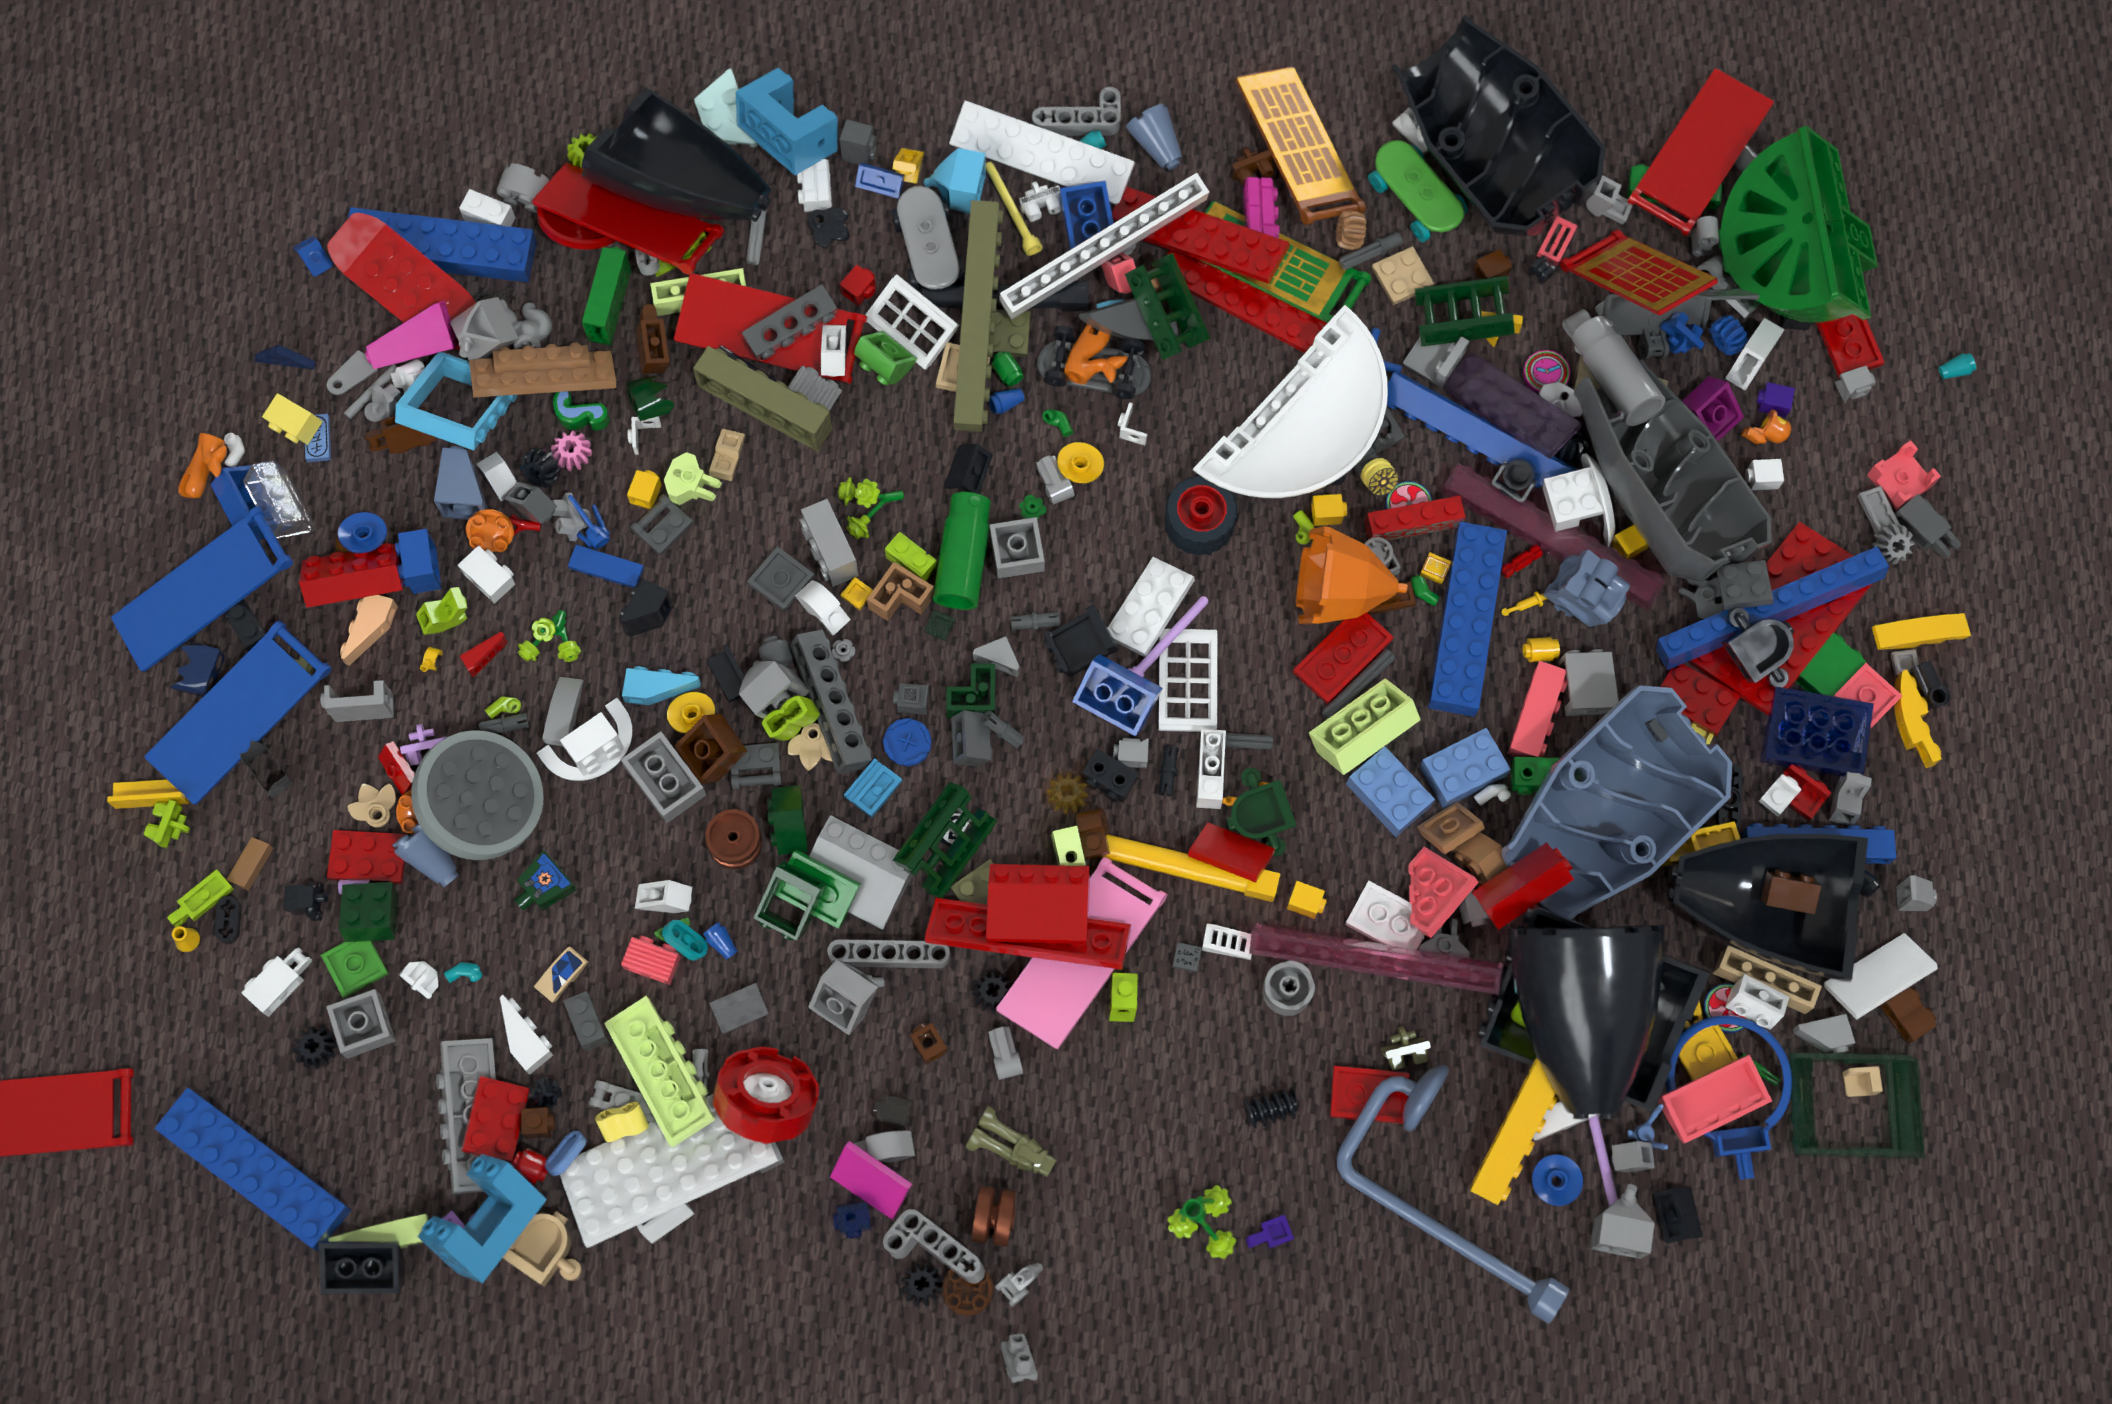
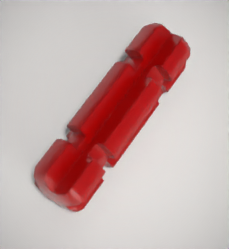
[1501,545,1543,578]

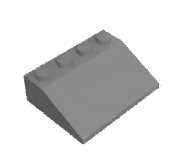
[809,815,913,930]

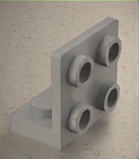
[1403,336,1469,388]

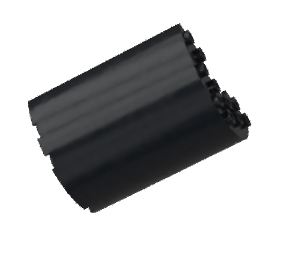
[1477,906,1710,1112]

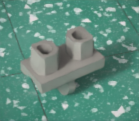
[364,384,401,422]
[552,493,591,541]
[1001,1334,1038,1382]

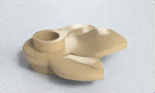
[788,723,833,771]
[348,784,396,828]

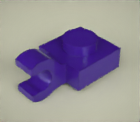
[1245,1215,1294,1249]

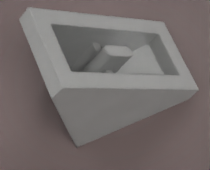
[973,636,1019,677]

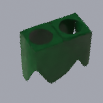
[626,376,674,421]

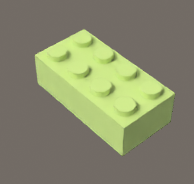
[1309,678,1420,775]

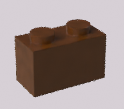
[1761,869,1821,914]

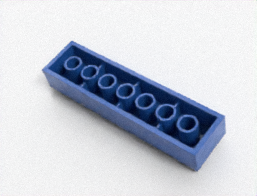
[348,207,537,283]
[1427,522,1507,717]
[154,1087,352,1251]

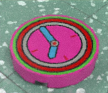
[1523,350,1570,393]

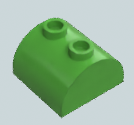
[854,331,917,385]

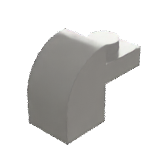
[1586,175,1632,225]
[1829,772,1872,826]
[853,1131,915,1163]

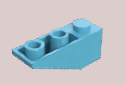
[622,666,701,705]

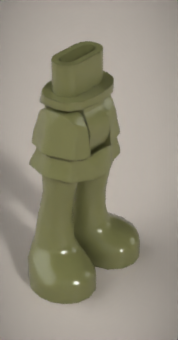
[965,1106,1057,1177]

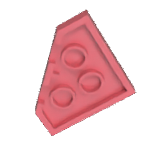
[1408,847,1479,938]

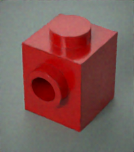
[839,265,876,307]

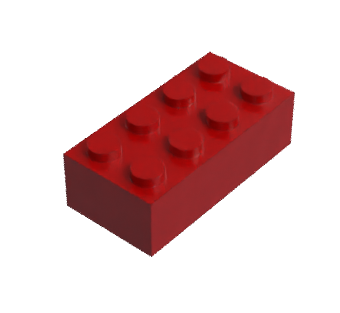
[299,543,404,608]

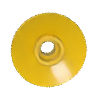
[1057,442,1104,483]
[667,692,715,734]

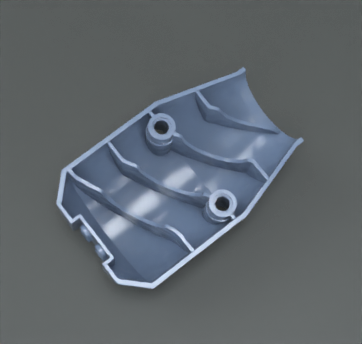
[1502,685,1732,920]

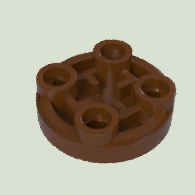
[942,1263,993,1316]

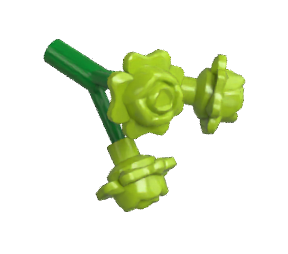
[838,477,904,539]

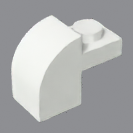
[795,580,850,635]

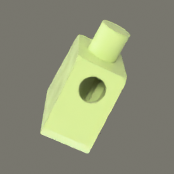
[1051,826,1086,866]

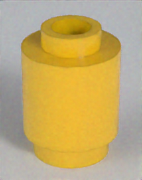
[1522,637,1560,662]

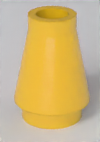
[172,926,200,952]

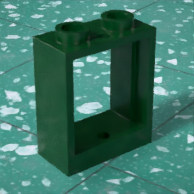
[753,861,827,941]

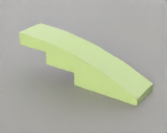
[328,1214,428,1248]

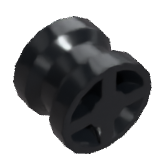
[1528,255,1558,284]

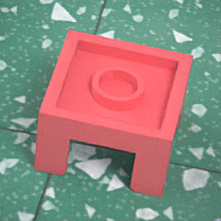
[1867,441,1941,511]
[1827,663,1902,736]

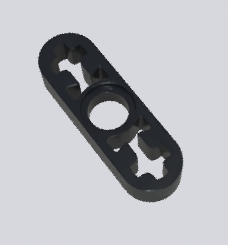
[1716,764,1742,829]

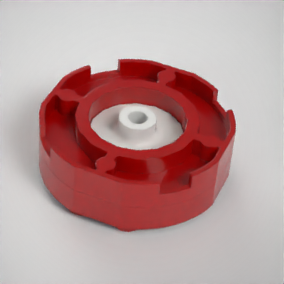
[713,1047,819,1144]

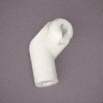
[1474,784,1511,806]

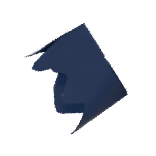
[170,641,225,697]

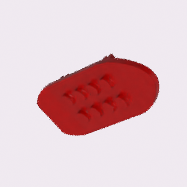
[327,213,476,351]

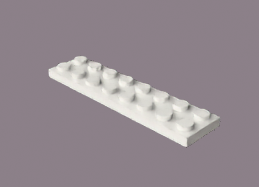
[949,101,1135,204]

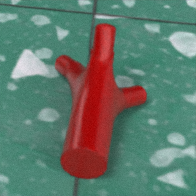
[509,514,541,536]

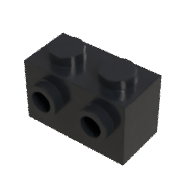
[1082,749,1139,803]

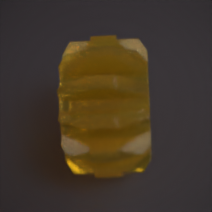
[1046,772,1088,815]

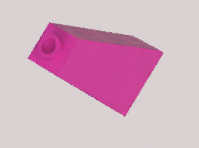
[365,300,459,369]

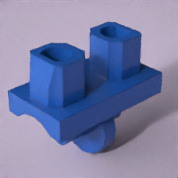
[1660,312,1705,354]

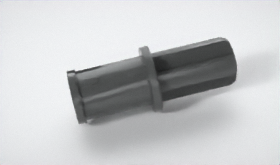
[981,711,1024,748]
[479,713,529,734]

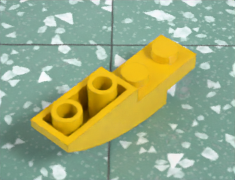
[1894,669,1942,769]

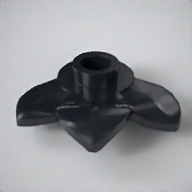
[807,207,850,249]

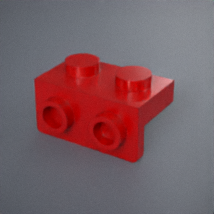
[1783,764,1831,821]

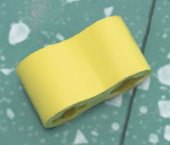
[595,1102,649,1142]

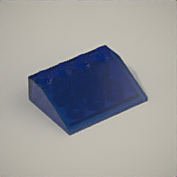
[1760,687,1874,777]

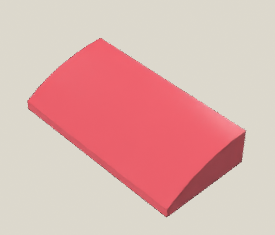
[1658,1055,1772,1144]

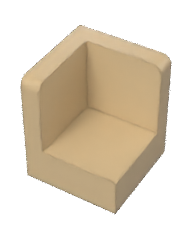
[1843,1066,1883,1097]

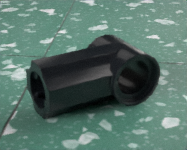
[1910,660,1951,709]

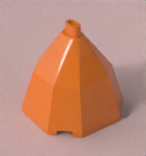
[1296,526,1408,625]

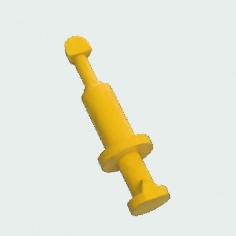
[1502,591,1548,616]

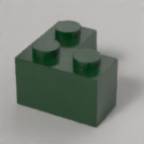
[946,664,996,718]
[767,785,808,855]

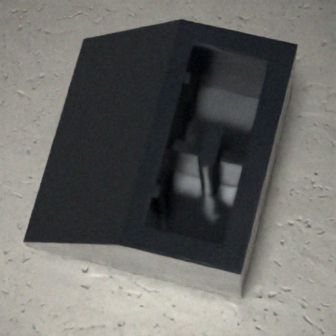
[619,579,674,637]

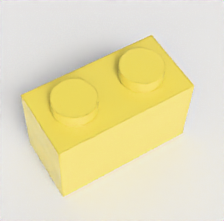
[262,393,323,445]

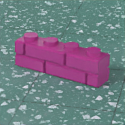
[1243,177,1279,238]

